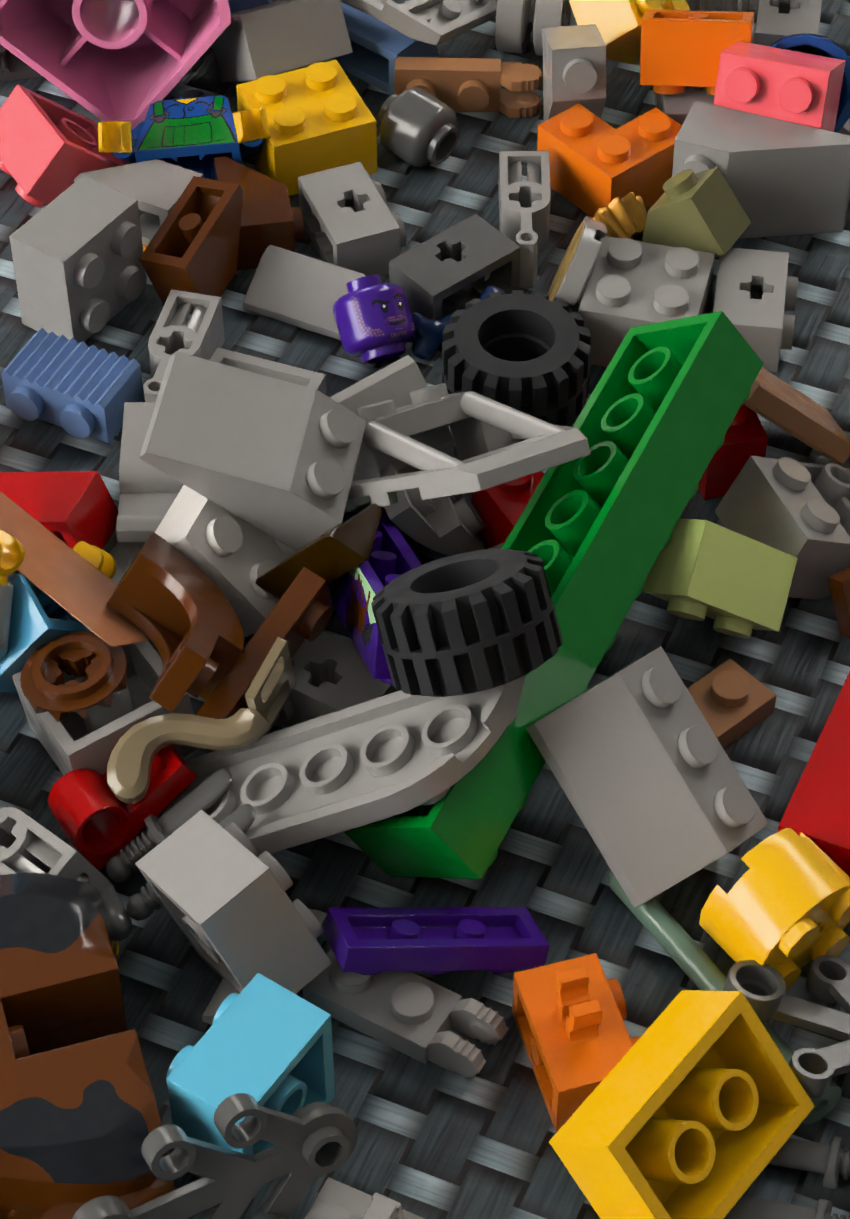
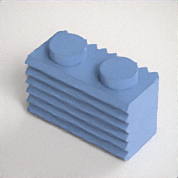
[1,327,144,444]

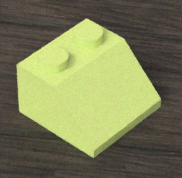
[643,518,798,639]

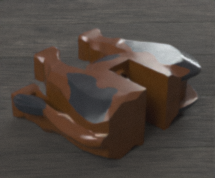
[0,873,175,1219]

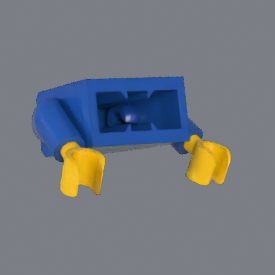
[98,89,271,180]

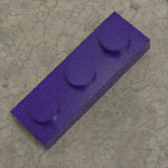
[324,907,550,976]

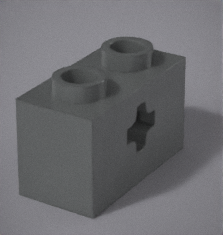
[389,214,521,319]

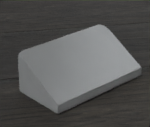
[243,245,366,340]

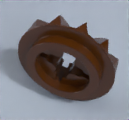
[20,631,129,722]

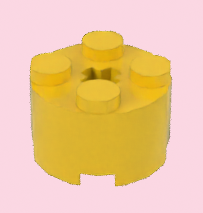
[699,828,850,993]

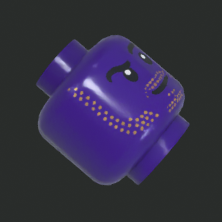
[333,274,415,365]

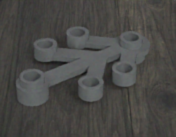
[723,956,850,1098]
[72,1093,358,1219]

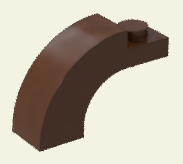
[107,532,244,712]

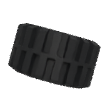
[442,290,591,427]
[371,549,562,697]

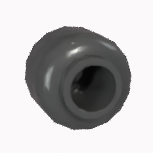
[378,87,460,169]

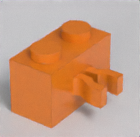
[640,9,754,95]
[512,953,640,1132]

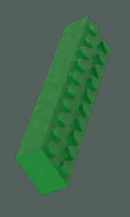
[344,311,764,879]

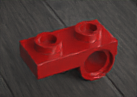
[48,745,197,871]

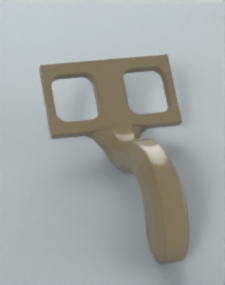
[107,637,296,804]

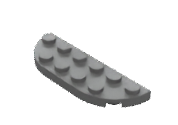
[161,675,525,857]

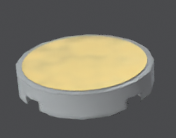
[547,216,608,306]

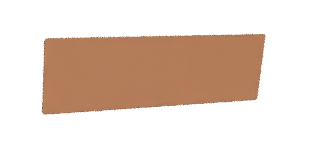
[0,491,151,647]

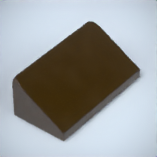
[255,503,382,600]

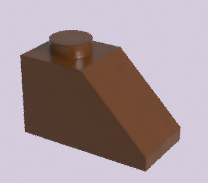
[214,156,305,270]
[139,176,244,311]

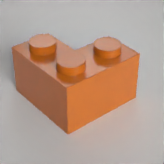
[537,103,682,218]

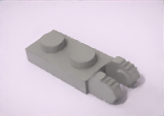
[302,948,509,1079]

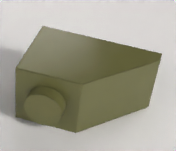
[642,167,751,257]

